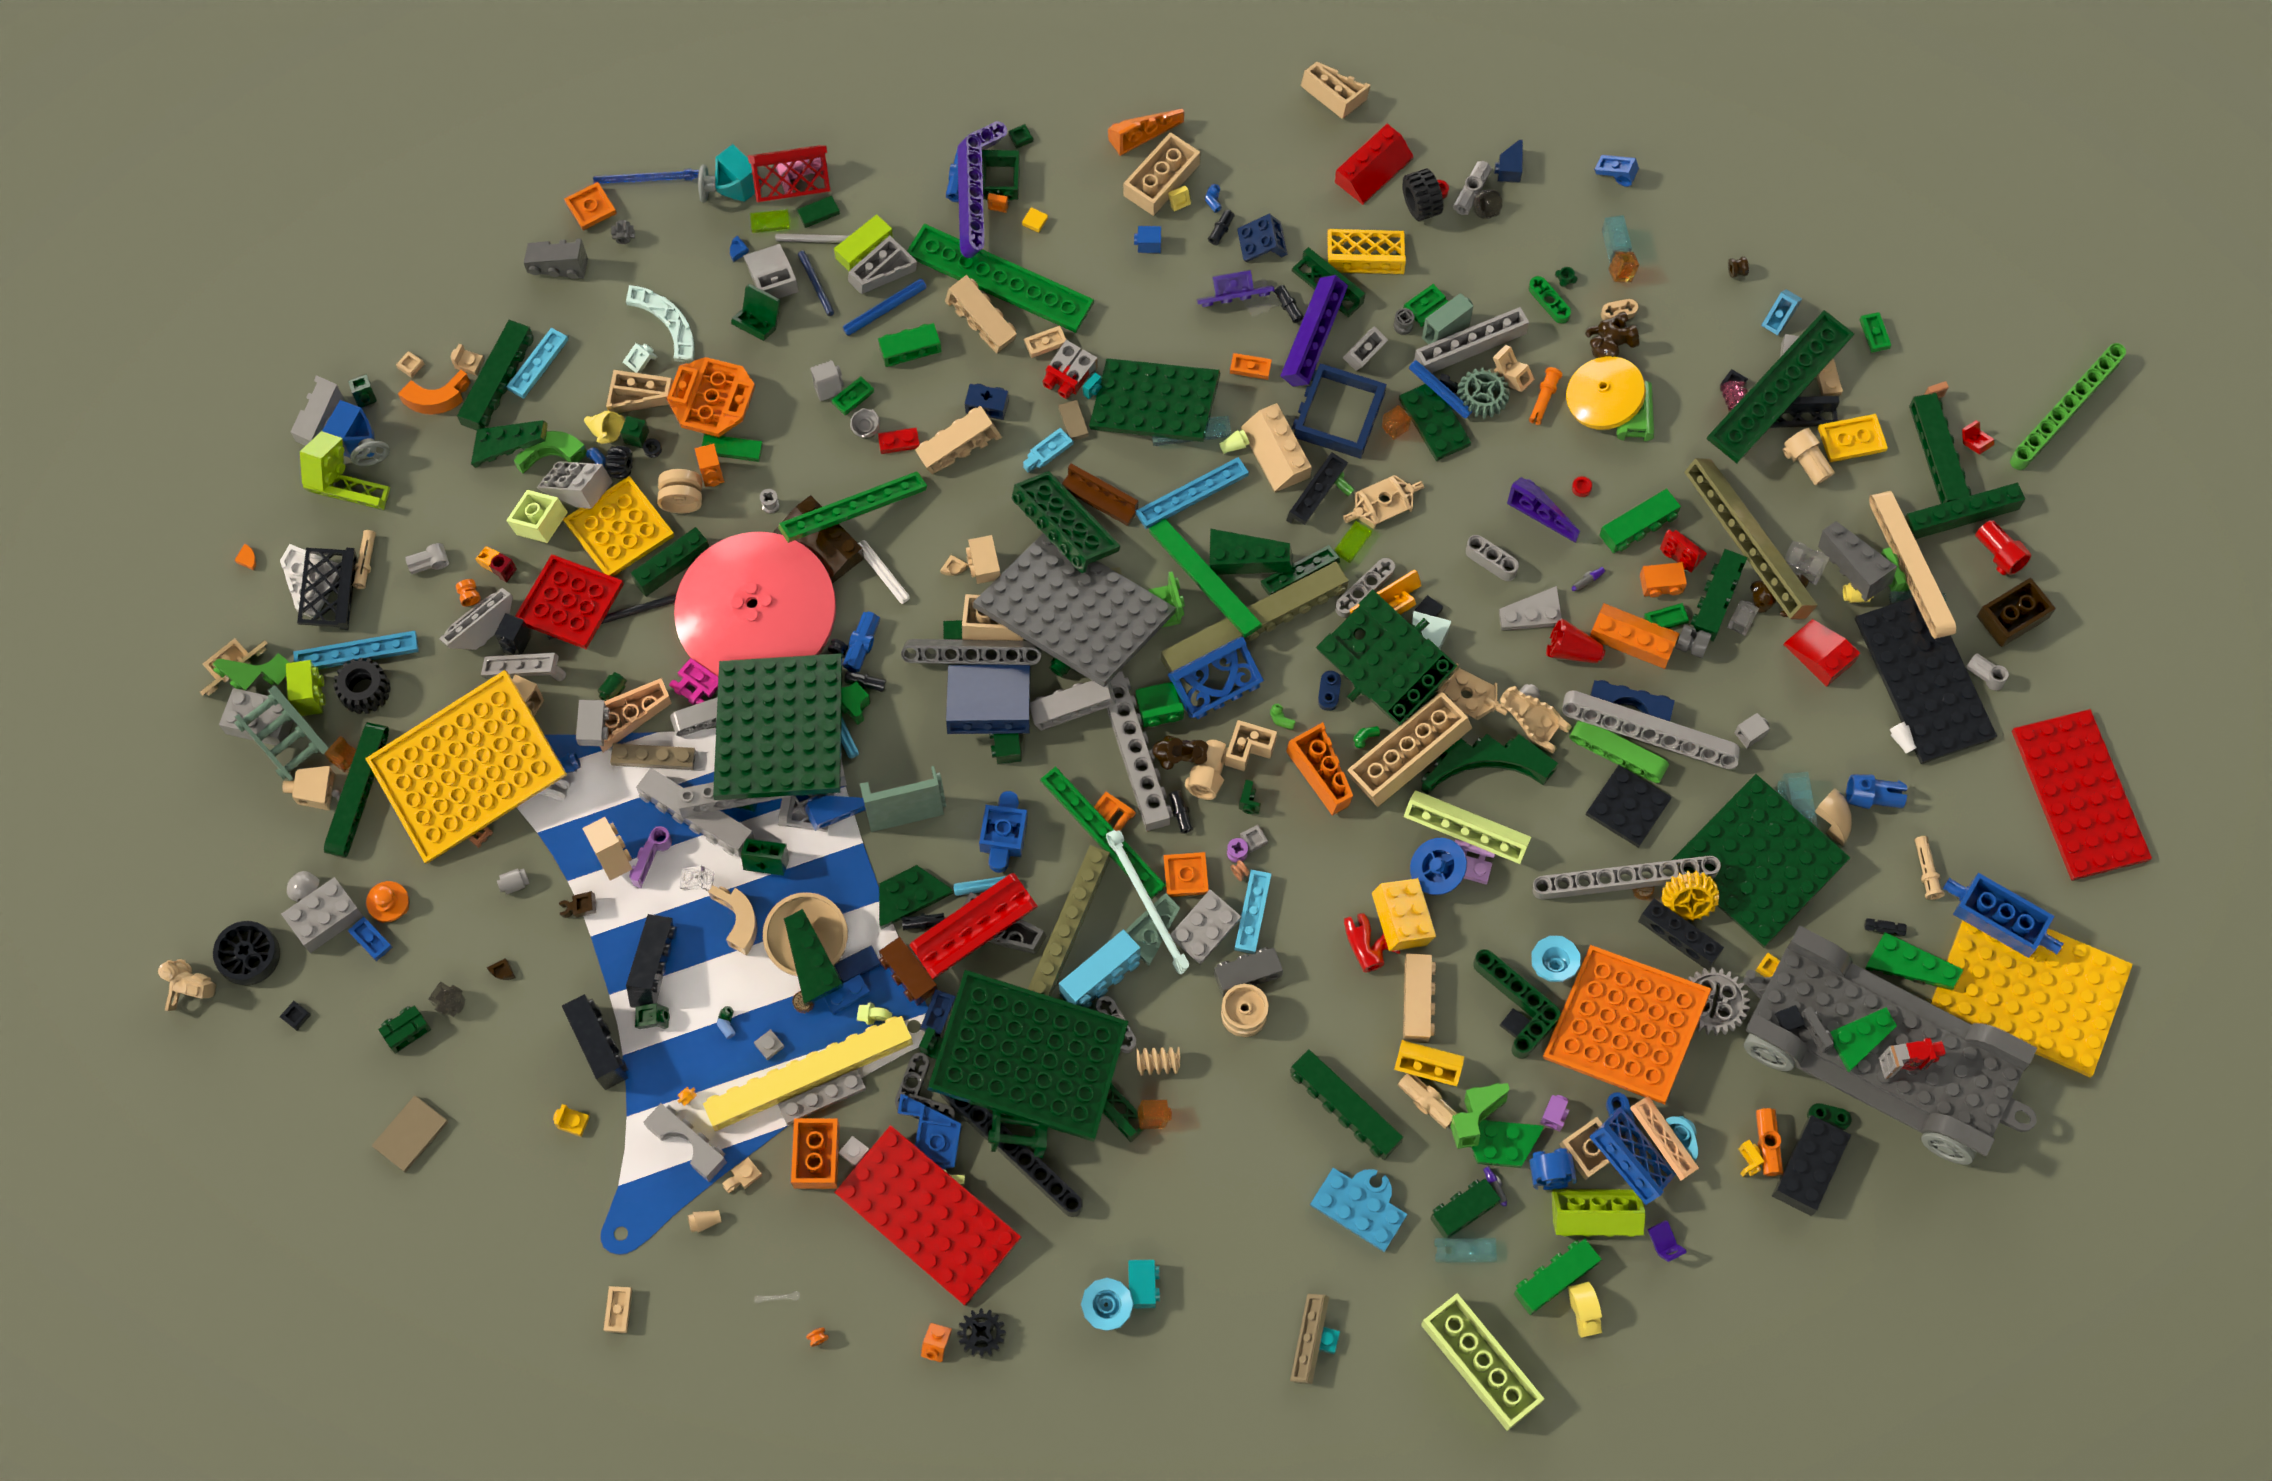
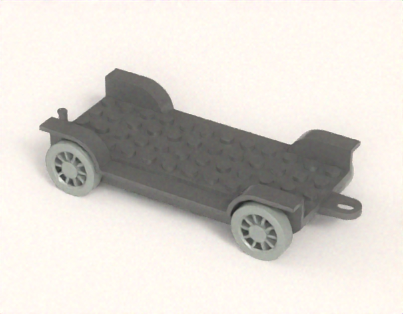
[1743,925,2037,1165]

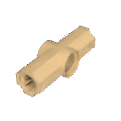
[1398,1073,1457,1129]

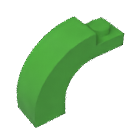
[514,431,587,474]

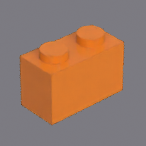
[695,444,724,487]
[1640,562,1687,597]

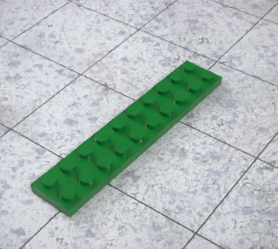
[907,223,1094,333]

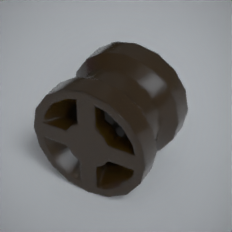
[1728,256,1749,278]

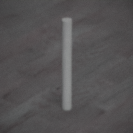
[775,234,849,243]

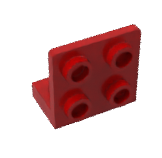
[1660,530,1707,573]

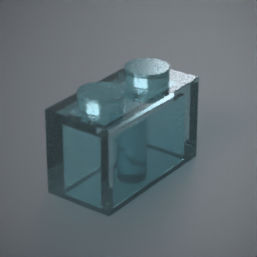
[1602,215,1632,263]

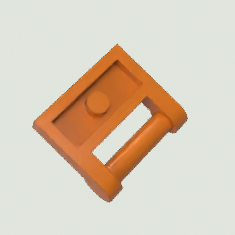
[1094,792,1136,831]

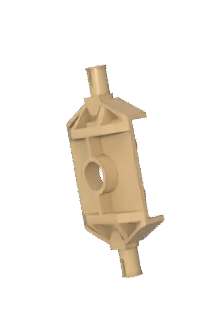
[1343,475,1424,529]
[1437,663,1508,720]

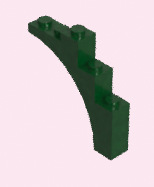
[1421,734,1558,795]

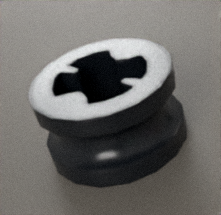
[643,438,662,458]
[827,639,848,657]

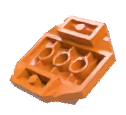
[667,357,755,437]

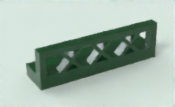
[1292,247,1365,318]
[1103,1083,1150,1143]

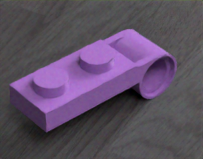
[629,826,672,888]

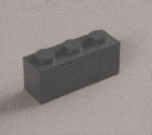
[1214,947,1283,997]

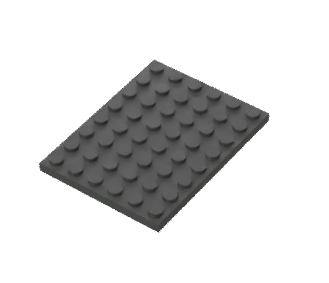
[973,533,1176,687]

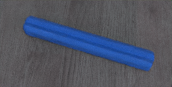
[1409,360,1472,419]

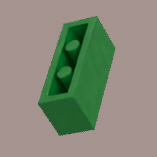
[878,323,942,367]

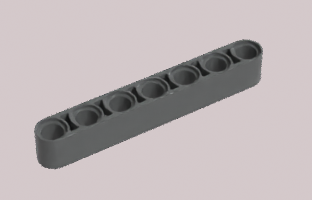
[901,639,1043,665]

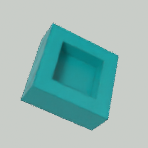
[1083,373,1102,399]
[1319,1327,1340,1354]

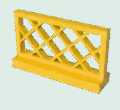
[1327,229,1406,274]

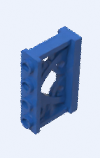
[1168,637,1264,719]

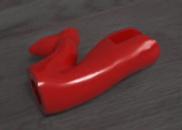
[1344,913,1400,973]

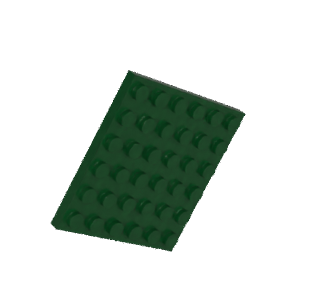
[1672,774,1851,948]

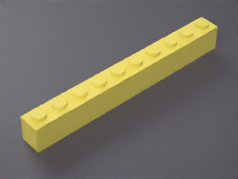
[703,1016,913,1132]

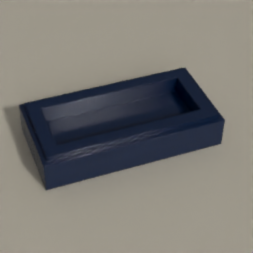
[834,945,881,983]

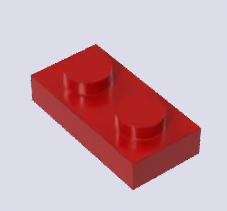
[878,427,919,454]

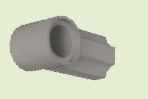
[405,543,449,575]
[1966,653,2009,691]

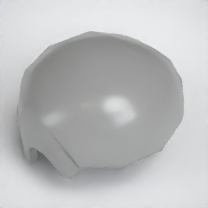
[850,408,880,438]
[286,871,319,902]

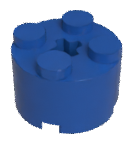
[1529,1148,1577,1190]

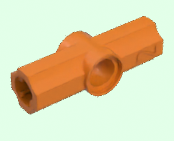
[1756,1108,1783,1176]

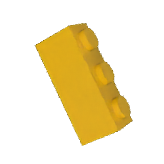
[1394,1040,1464,1087]

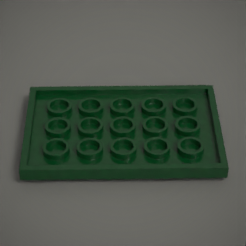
[1089,358,1221,442]

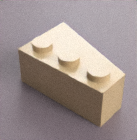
[1301,62,1371,119]
[606,370,673,413]

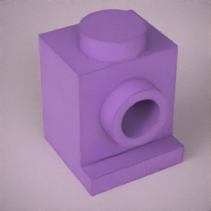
[1540,1095,1569,1132]

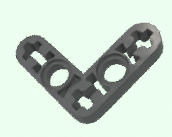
[895,1053,955,1120]

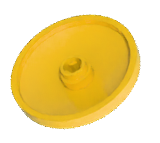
[1566,356,1646,430]

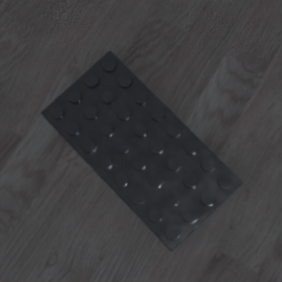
[1855,597,1997,764]

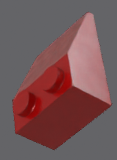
[1783,619,1860,687]

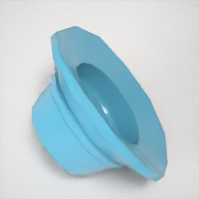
[1531,936,1580,982]
[1081,1277,1134,1331]

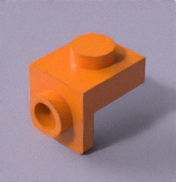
[921,1323,952,1362]

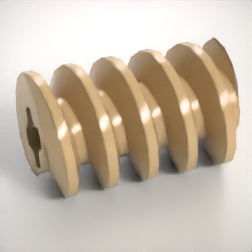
[1136,1047,1180,1076]

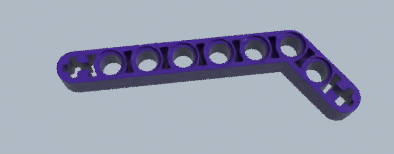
[957,121,1007,258]

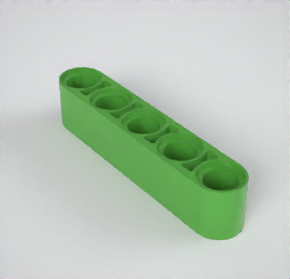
[1569,720,1669,783]

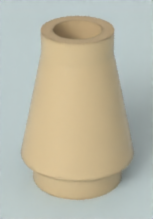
[688,1210,721,1233]

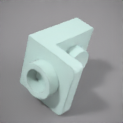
[623,343,657,374]

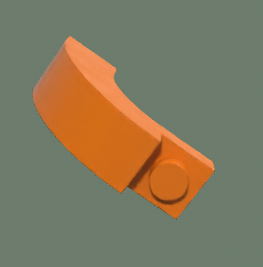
[398,370,471,414]

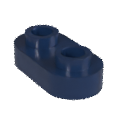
[1318,671,1341,711]

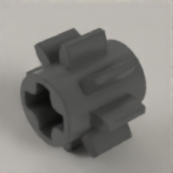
[611,220,635,244]

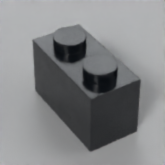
[495,613,531,655]

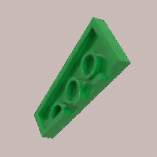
[1865,932,1963,990]

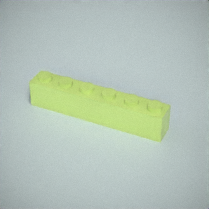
[1404,790,1531,864]

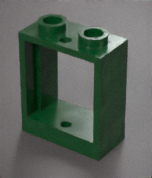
[982,150,1020,201]

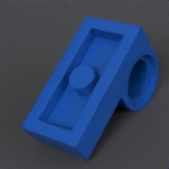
[1594,155,1639,187]

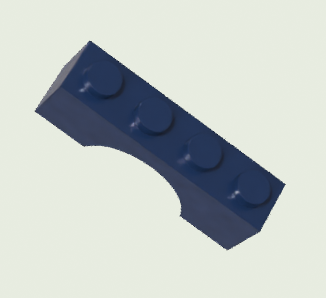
[1590,680,1675,722]

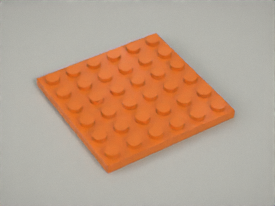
[1543,945,1711,1105]

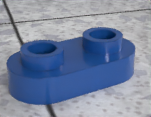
[1606,1092,1635,1136]

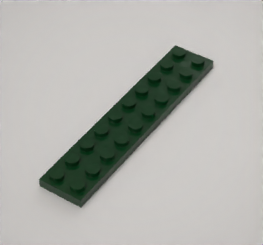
[1706,310,1854,464]

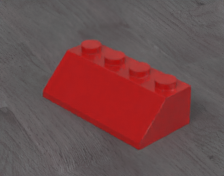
[1335,123,1414,205]

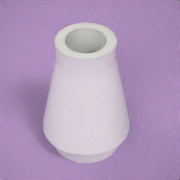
[1889,722,1917,753]

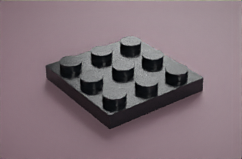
[1585,765,1672,848]

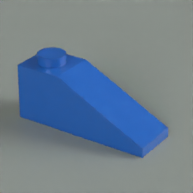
[805,795,866,831]

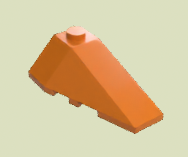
[1108,109,1184,156]

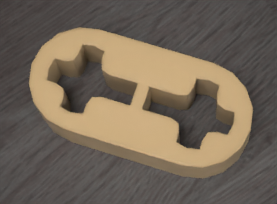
[1601,299,1638,320]

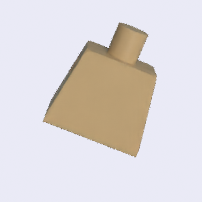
[283,766,335,810]

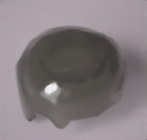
[1473,189,1502,219]

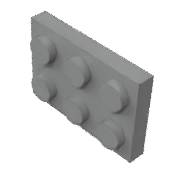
[1170,890,1242,965]

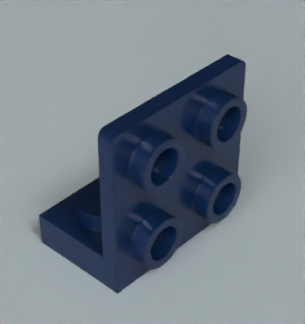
[1237,213,1288,262]

